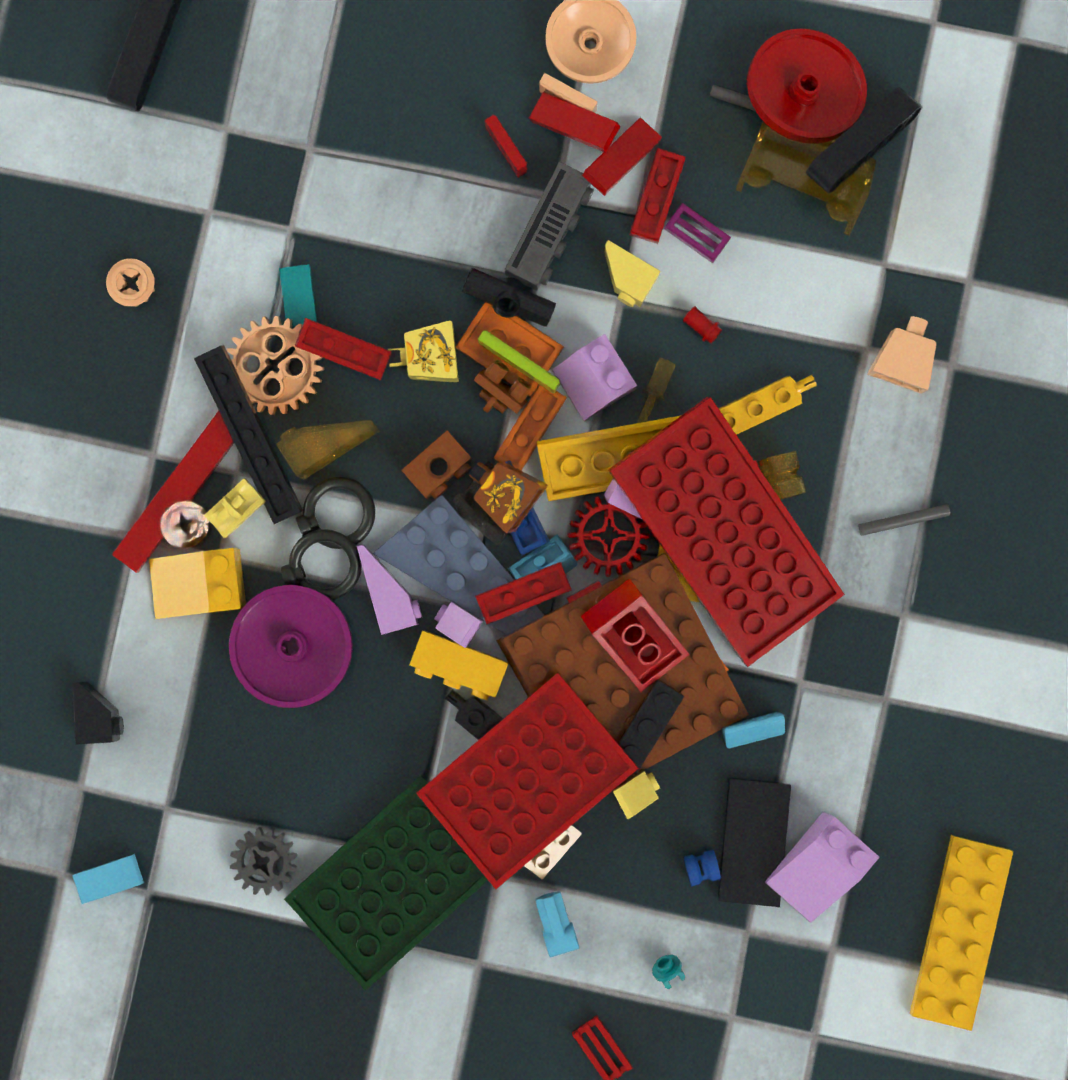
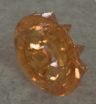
[160,500,209,548]

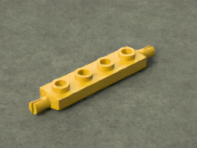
[719,375,817,435]

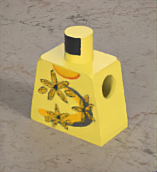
[388,321,459,382]

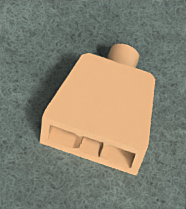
[867,316,936,394]

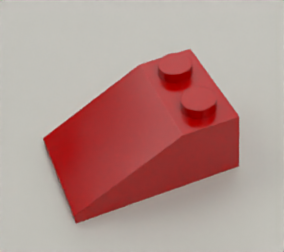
[581,578,690,692]

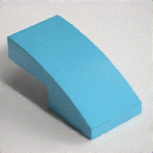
[72,854,144,904]

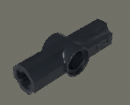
[462,268,556,327]

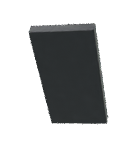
[718,778,791,907]

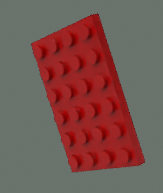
[416,673,639,889]

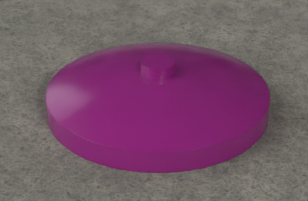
[229,585,353,708]

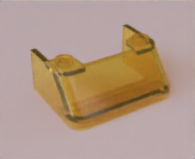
[735,122,876,236]

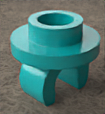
[652,955,685,989]

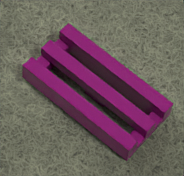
[664,203,731,263]

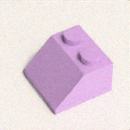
[552,334,637,421]

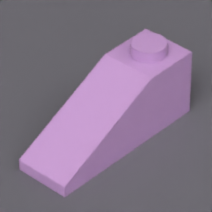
[357,545,422,635]

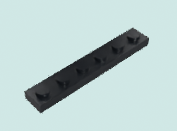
[194,345,303,524]

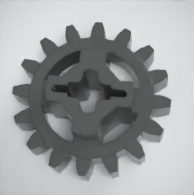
[230,827,298,895]

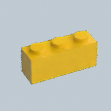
[410,630,509,701]

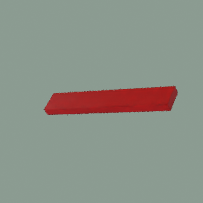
[112,411,234,573]

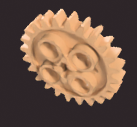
[227,316,325,415]

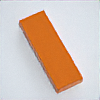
[493,385,567,471]

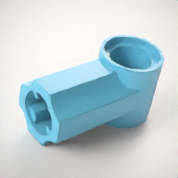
[535,891,580,957]

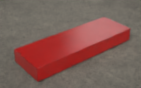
[529,92,620,153]
[582,118,662,196]
[629,148,686,244]
[295,318,392,380]
[475,562,572,624]

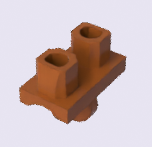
[474,360,532,414]

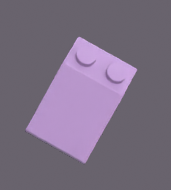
[765,812,879,922]

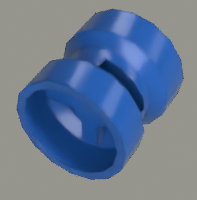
[683,849,721,887]

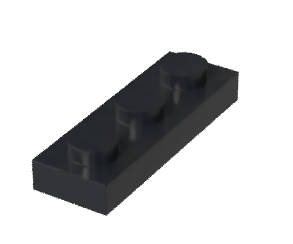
[618,680,684,775]

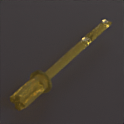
[603,358,676,500]

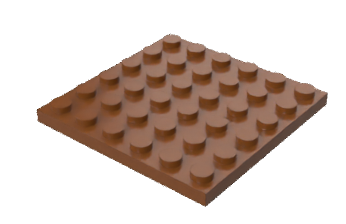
[502,553,749,776]

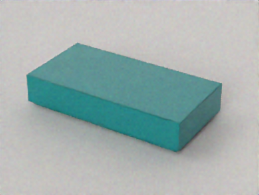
[279,264,318,329]

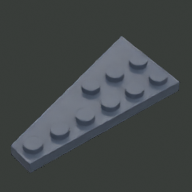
[372,495,544,635]

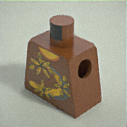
[469,462,548,533]

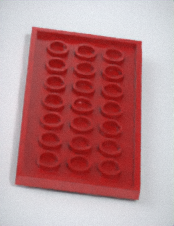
[608,396,845,667]

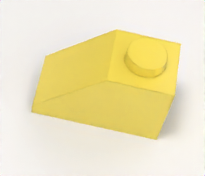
[604,240,660,307]
[613,769,660,819]

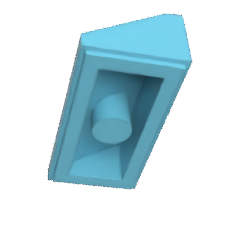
[508,534,578,579]
[721,712,785,749]

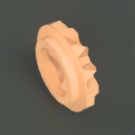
[106,258,155,307]

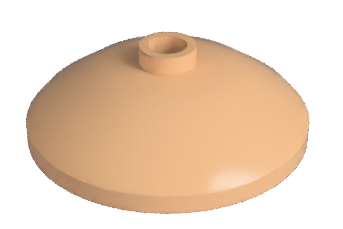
[546,0,636,84]

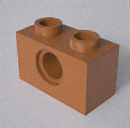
[401,430,472,500]

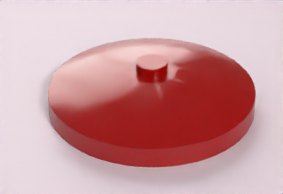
[747,29,867,144]

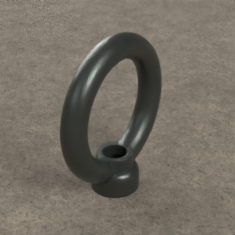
[295,477,376,549]
[281,529,362,600]

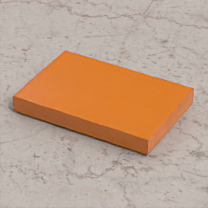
[455,302,564,398]

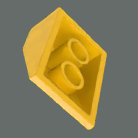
[149,548,246,619]

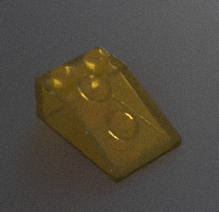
[276,420,380,480]

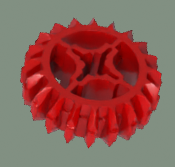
[568,496,650,577]

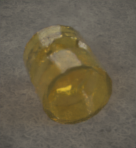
[758,451,807,500]

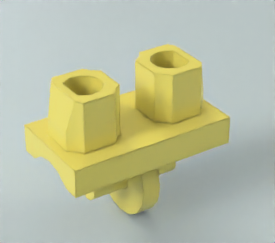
[204,478,266,538]

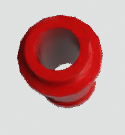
[683,306,722,344]

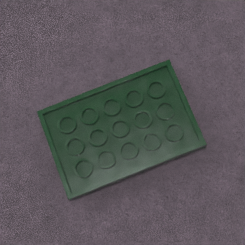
[284,775,488,991]

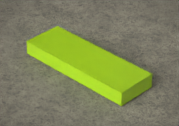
[478,330,560,394]

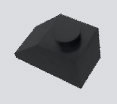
[73,681,124,745]

